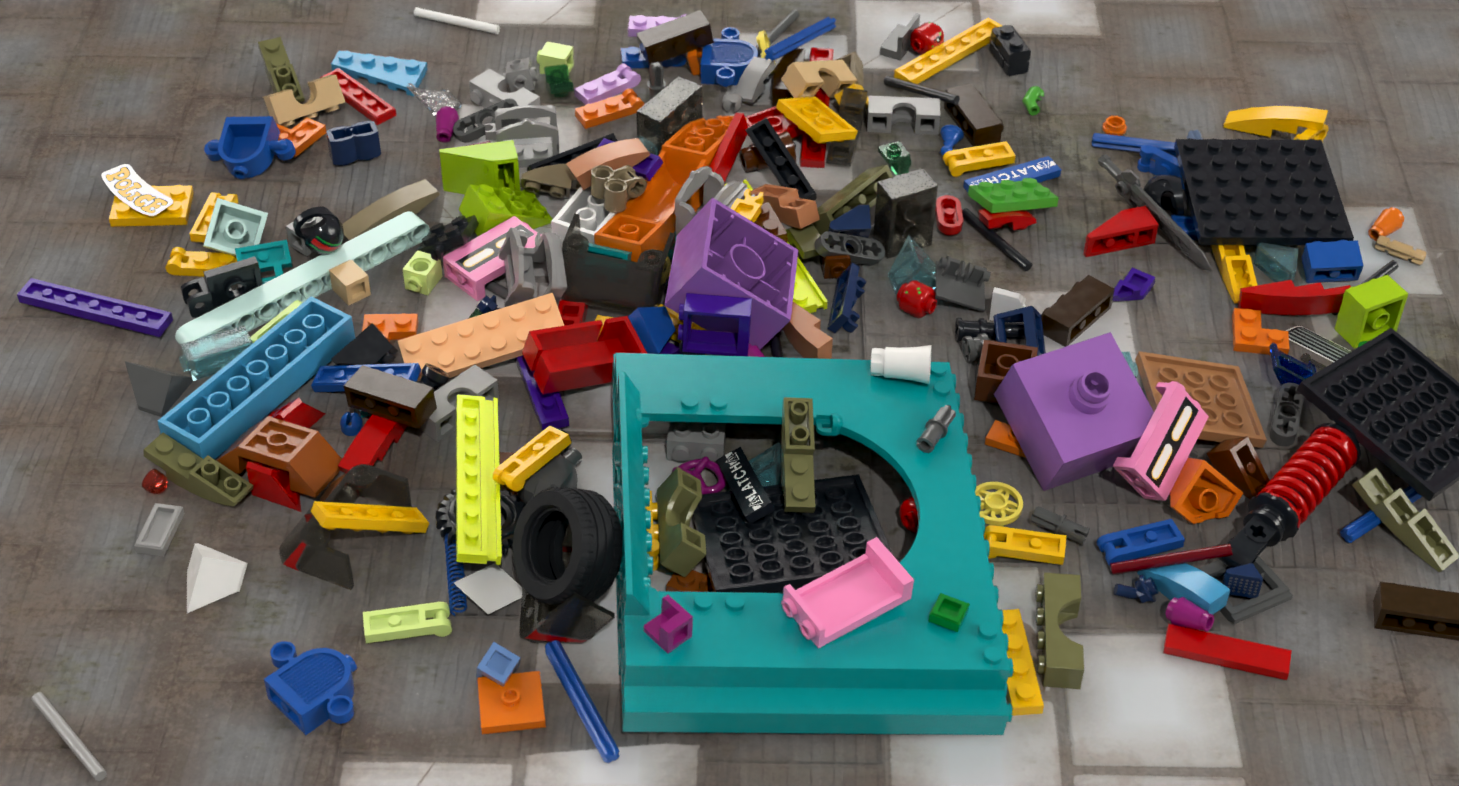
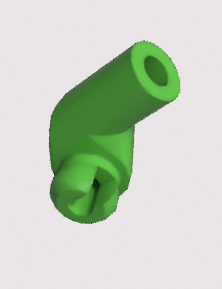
[1022,86,1044,116]

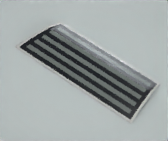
[1286,326,1352,362]

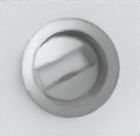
[723,93,742,113]

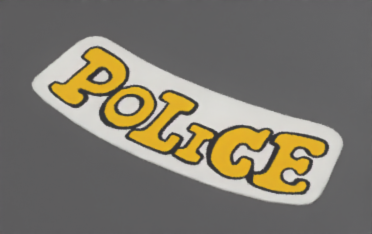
[102,164,173,216]

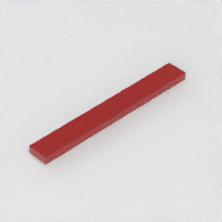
[800,47,834,168]

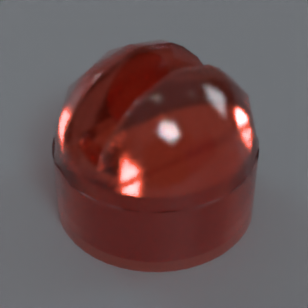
[142,469,167,494]

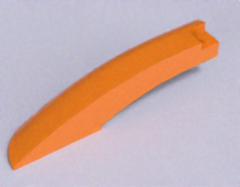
[594,116,747,263]

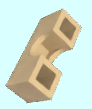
[781,60,857,98]
[263,75,345,127]

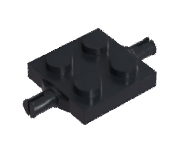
[416,215,479,261]

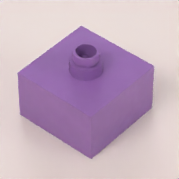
[665,197,798,349]
[994,332,1154,491]

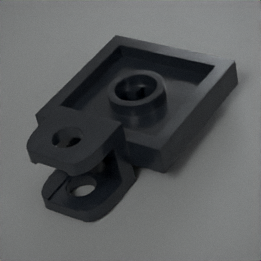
[181,256,263,318]

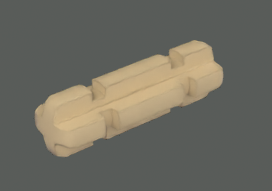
[1375,235,1427,265]

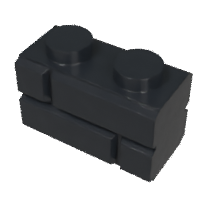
[989,25,1031,76]

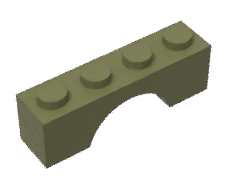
[657,467,707,577]
[1036,572,1084,689]

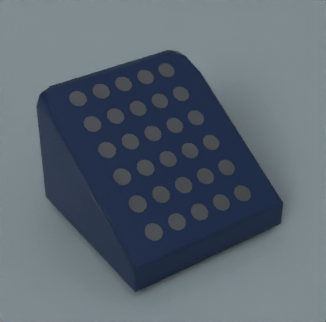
[1222,563,1263,598]

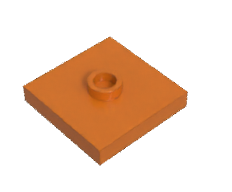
[477,671,546,735]

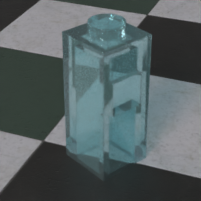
[179,325,253,381]

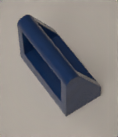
[825,205,871,248]
[993,306,1046,356]

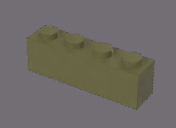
[812,165,898,235]

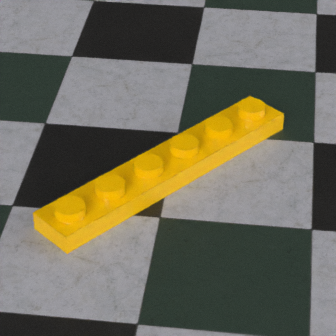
[894,18,1002,84]

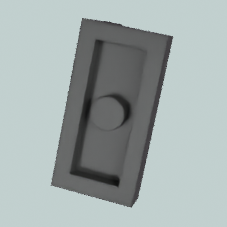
[880,14,920,61]

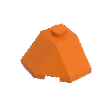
[1170,458,1243,524]

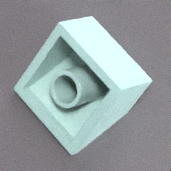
[203,198,268,256]

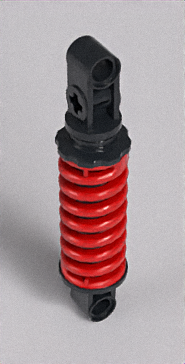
[1218,423,1361,568]

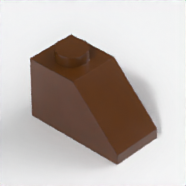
[1207,436,1270,500]

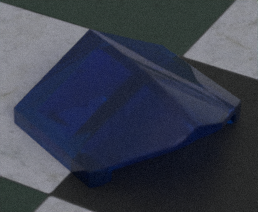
[1269,343,1316,386]

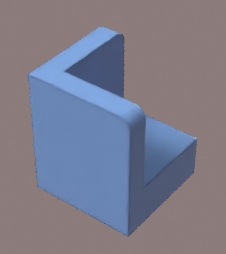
[476,642,520,687]

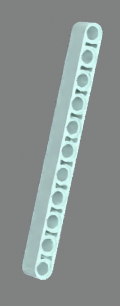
[175,211,430,358]

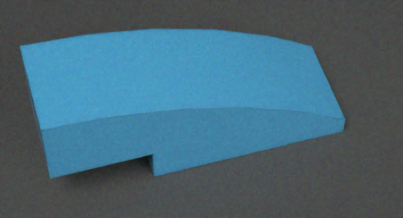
[1137,563,1230,614]

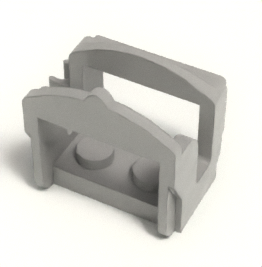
[485,105,559,168]
[675,166,755,236]
[498,228,567,307]

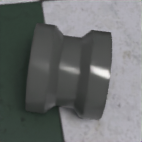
[962,333,989,363]

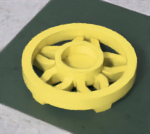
[756,30,776,74]
[975,482,1023,527]

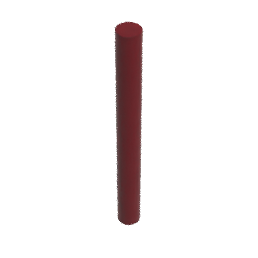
[1111,544,1233,575]

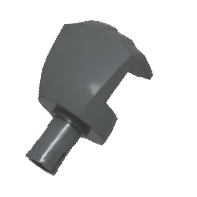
[517,448,582,504]

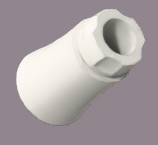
[871,345,932,384]

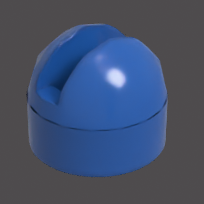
[340,412,363,436]

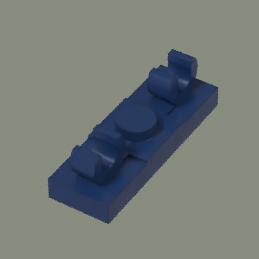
[827,263,866,333]

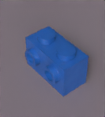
[1301,240,1364,283]

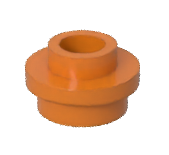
[1102,116,1127,136]

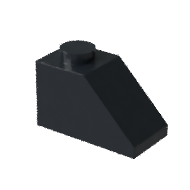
[331,323,398,365]

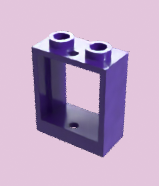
[678,293,752,356]

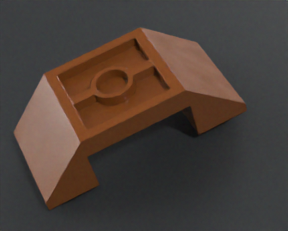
[216,416,342,498]

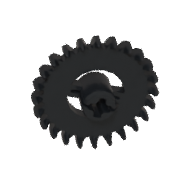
[435,489,526,556]

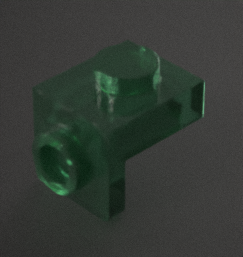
[544,64,574,97]
[878,141,911,180]

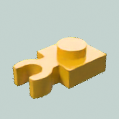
[731,188,764,223]

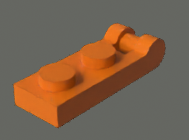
[575,88,645,129]

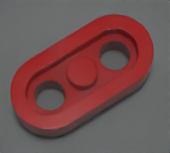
[935,195,963,236]

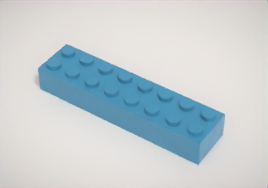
[158,296,355,459]

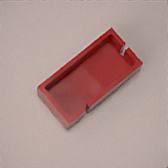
[522,316,648,394]

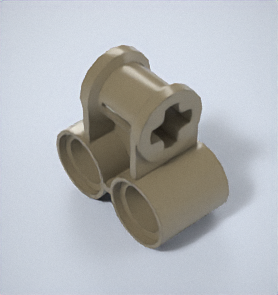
[591,165,647,213]

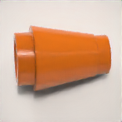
[1368,207,1404,241]

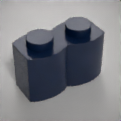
[326,121,381,166]

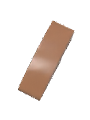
[566,138,650,190]
[751,184,820,229]
[782,302,833,359]

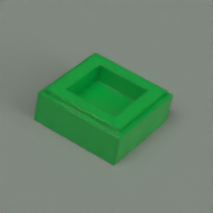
[928,593,970,632]

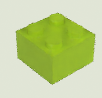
[1334,275,1409,348]

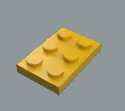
[776,96,858,144]
[109,185,194,227]

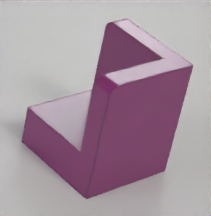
[644,595,693,653]

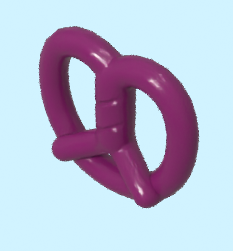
[672,456,727,494]

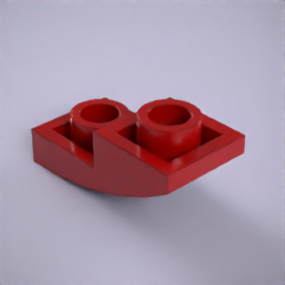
[978,209,1037,230]

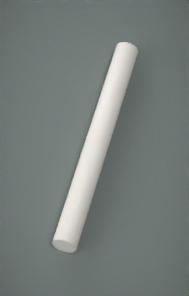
[414,7,500,34]

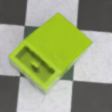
[439,140,520,195]
[459,184,553,236]

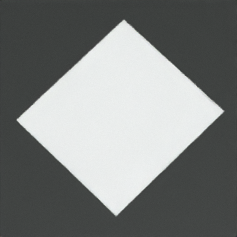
[454,563,529,614]

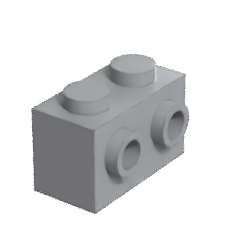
[667,422,726,464]

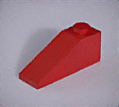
[1084,206,1159,257]

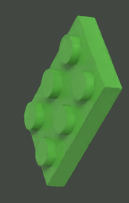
[968,178,1059,213]

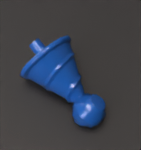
[940,125,964,156]

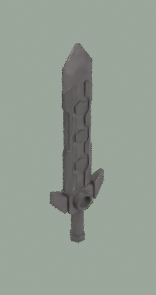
[1098,155,1212,271]

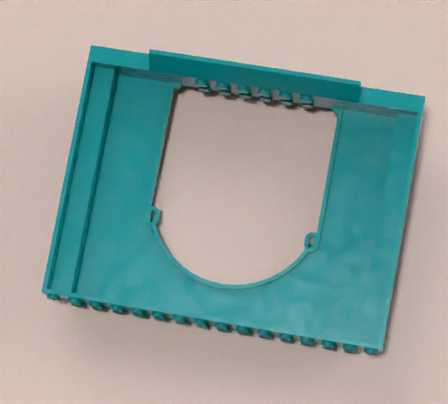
[612,353,1013,735]

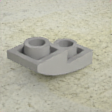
[734,57,775,103]

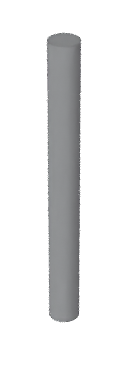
[31,692,107,781]

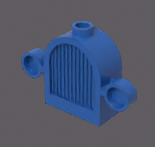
[701,27,761,87]
[204,116,296,179]
[264,641,357,735]

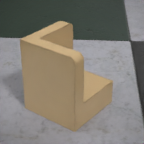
[329,260,371,306]

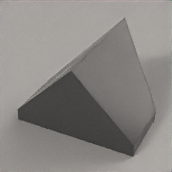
[125,361,192,417]

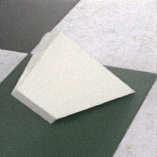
[989,287,1026,323]
[187,543,248,613]

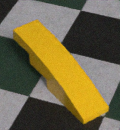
[1223,106,1328,137]
[1211,245,1257,304]

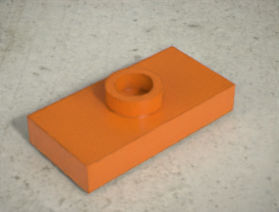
[687,47,703,76]
[985,420,1026,458]

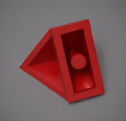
[268,398,325,428]
[246,461,301,512]

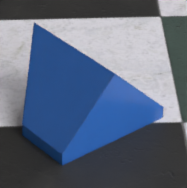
[628,307,676,354]

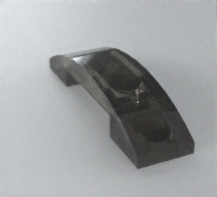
[827,88,868,166]

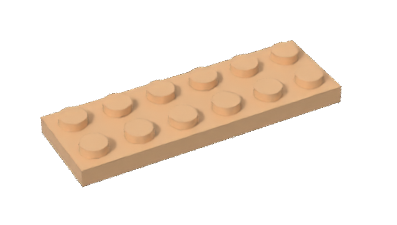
[398,292,564,380]

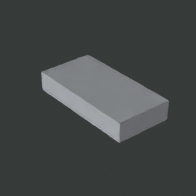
[134,503,185,557]

